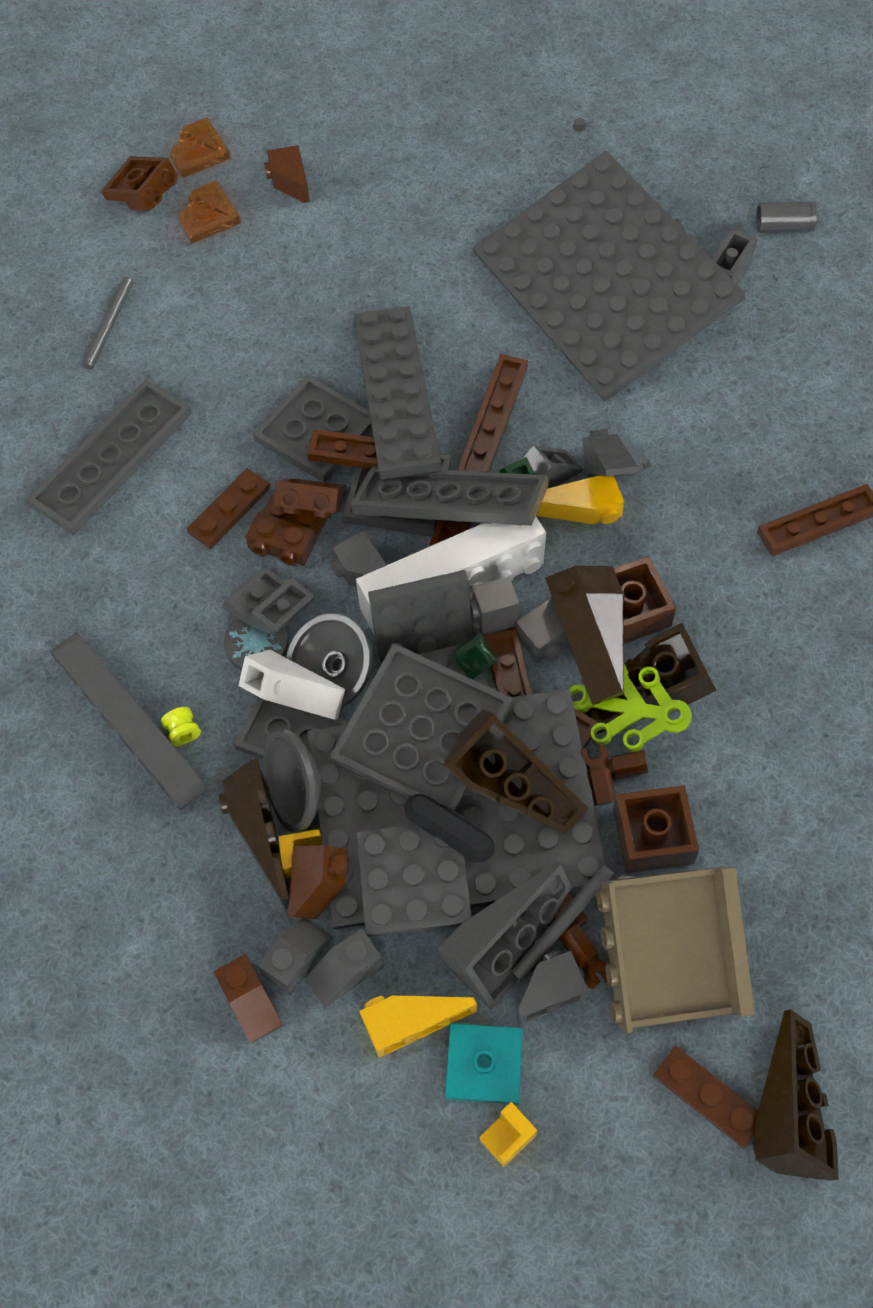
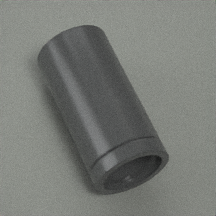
[756,201,817,231]

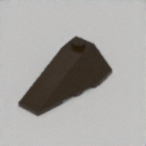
[545,566,624,705]
[584,623,717,734]
[444,709,588,833]
[219,759,289,909]
[753,1009,839,1181]

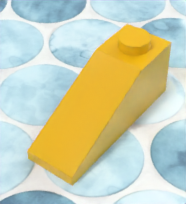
[536,475,624,524]
[359,995,477,1058]

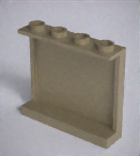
[597,866,755,1033]

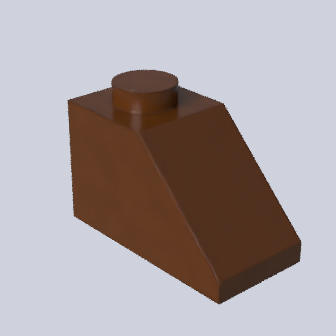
[264,145,310,203]
[288,845,348,919]
[213,954,283,1043]

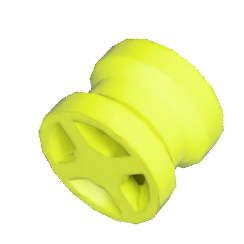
[160,707,201,747]

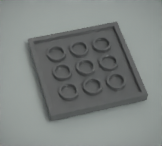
[330,643,513,811]

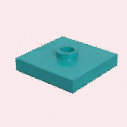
[445,1023,523,1105]

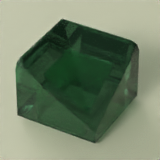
[451,631,499,679]

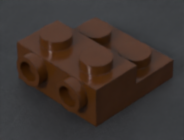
[101,156,178,211]
[274,477,346,518]
[245,494,327,566]

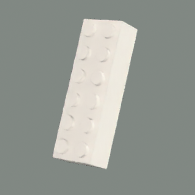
[356,516,546,636]

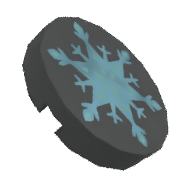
[224,619,288,670]

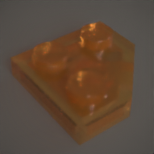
[170,117,231,178]
[179,180,241,244]

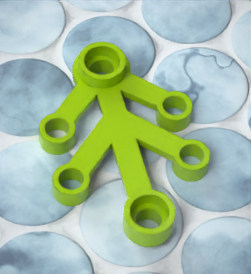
[570,664,692,752]

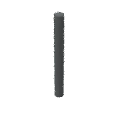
[82,277,133,369]
[511,865,614,981]

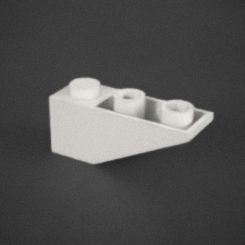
[238,650,345,720]

